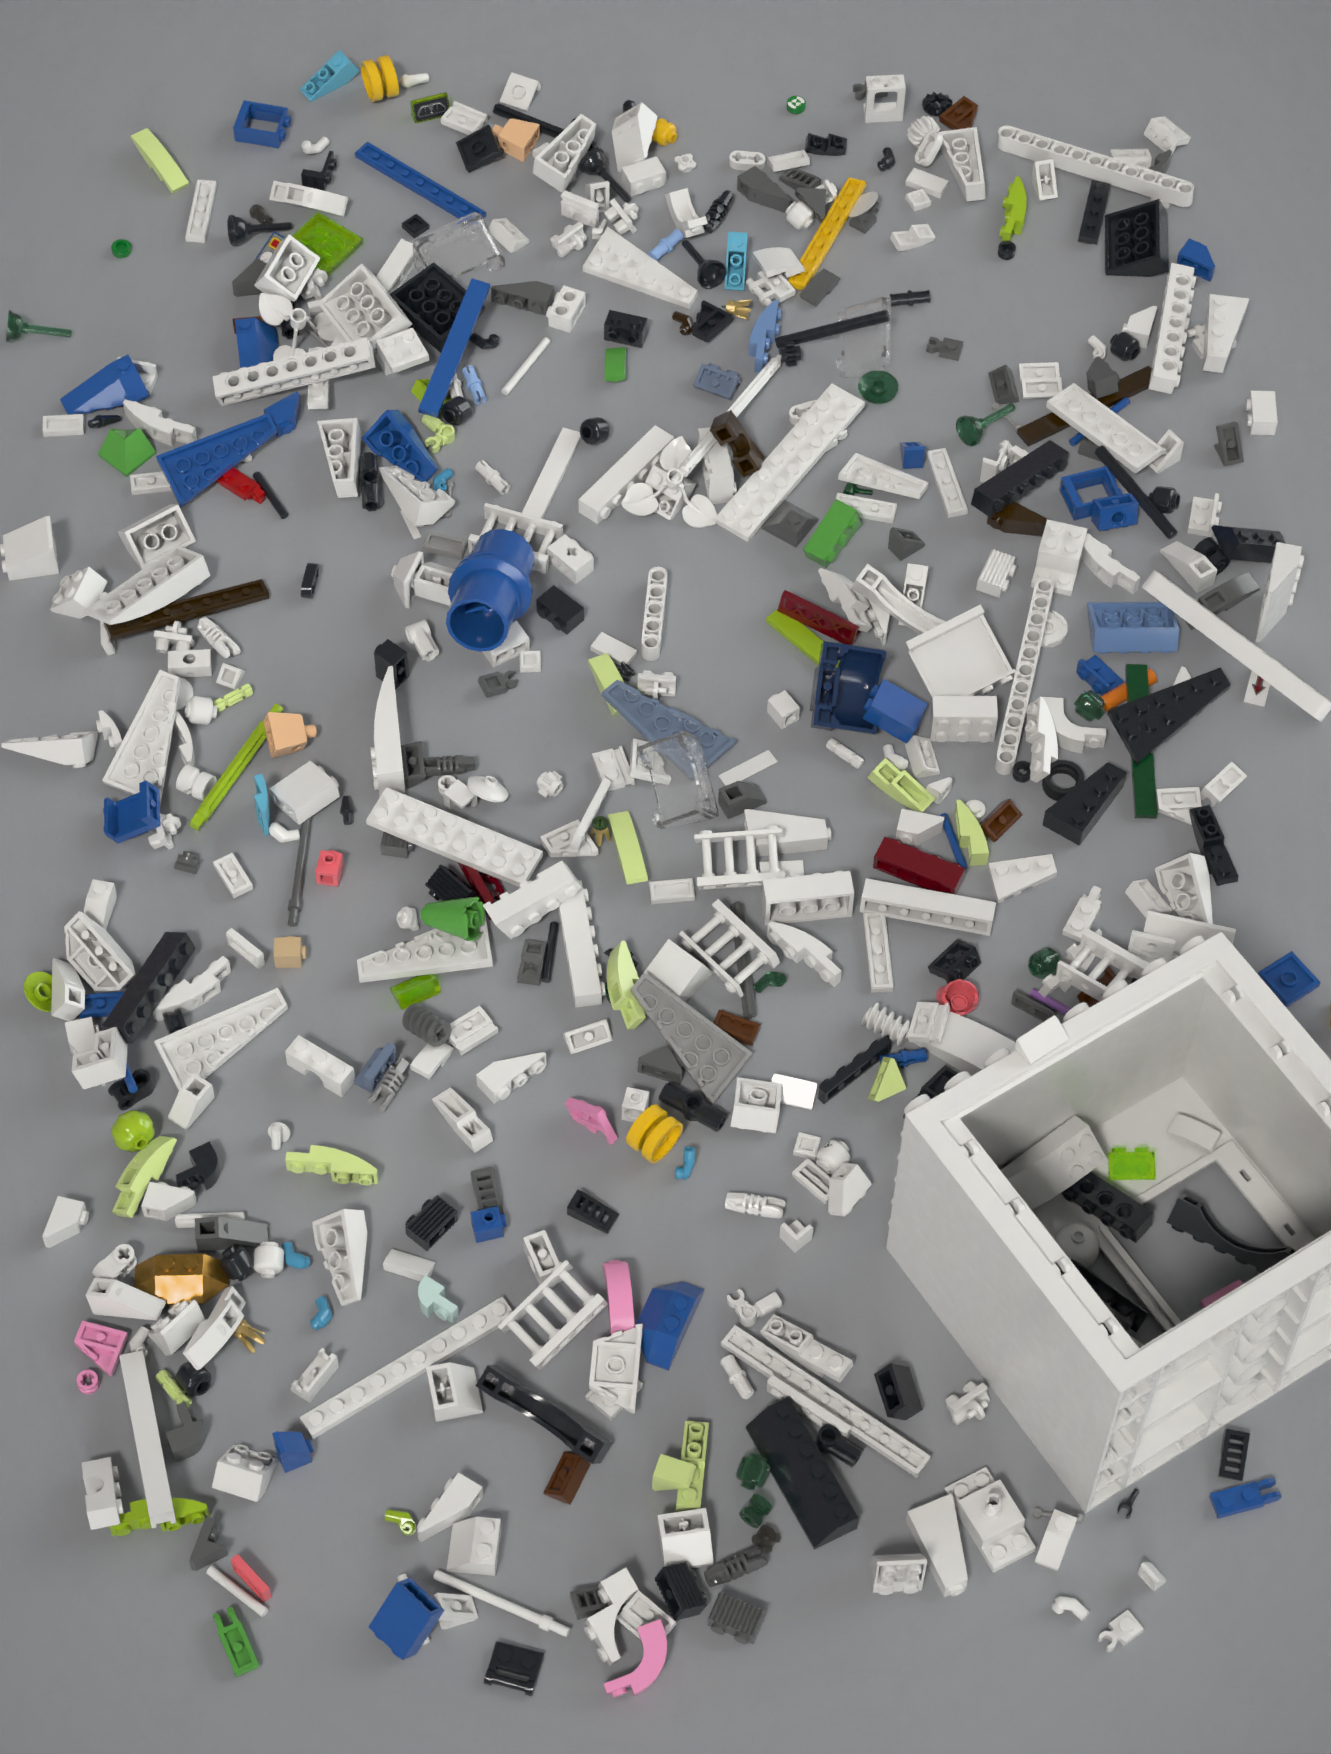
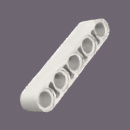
[641,566,667,661]

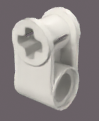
[92,1244,137,1282]

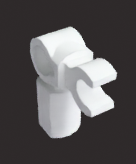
[727,1289,782,1327]

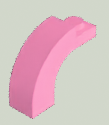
[602,1260,635,1335]
[604,1619,667,1698]

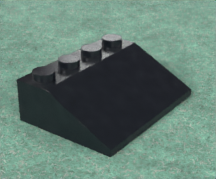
[1105,199,1169,277]
[389,262,486,353]

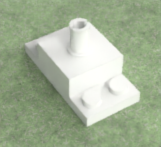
[944,1467,1036,1573]

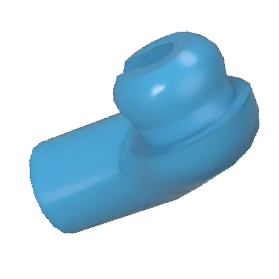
[281,1242,311,1269]

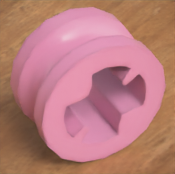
[76,1370,99,1394]

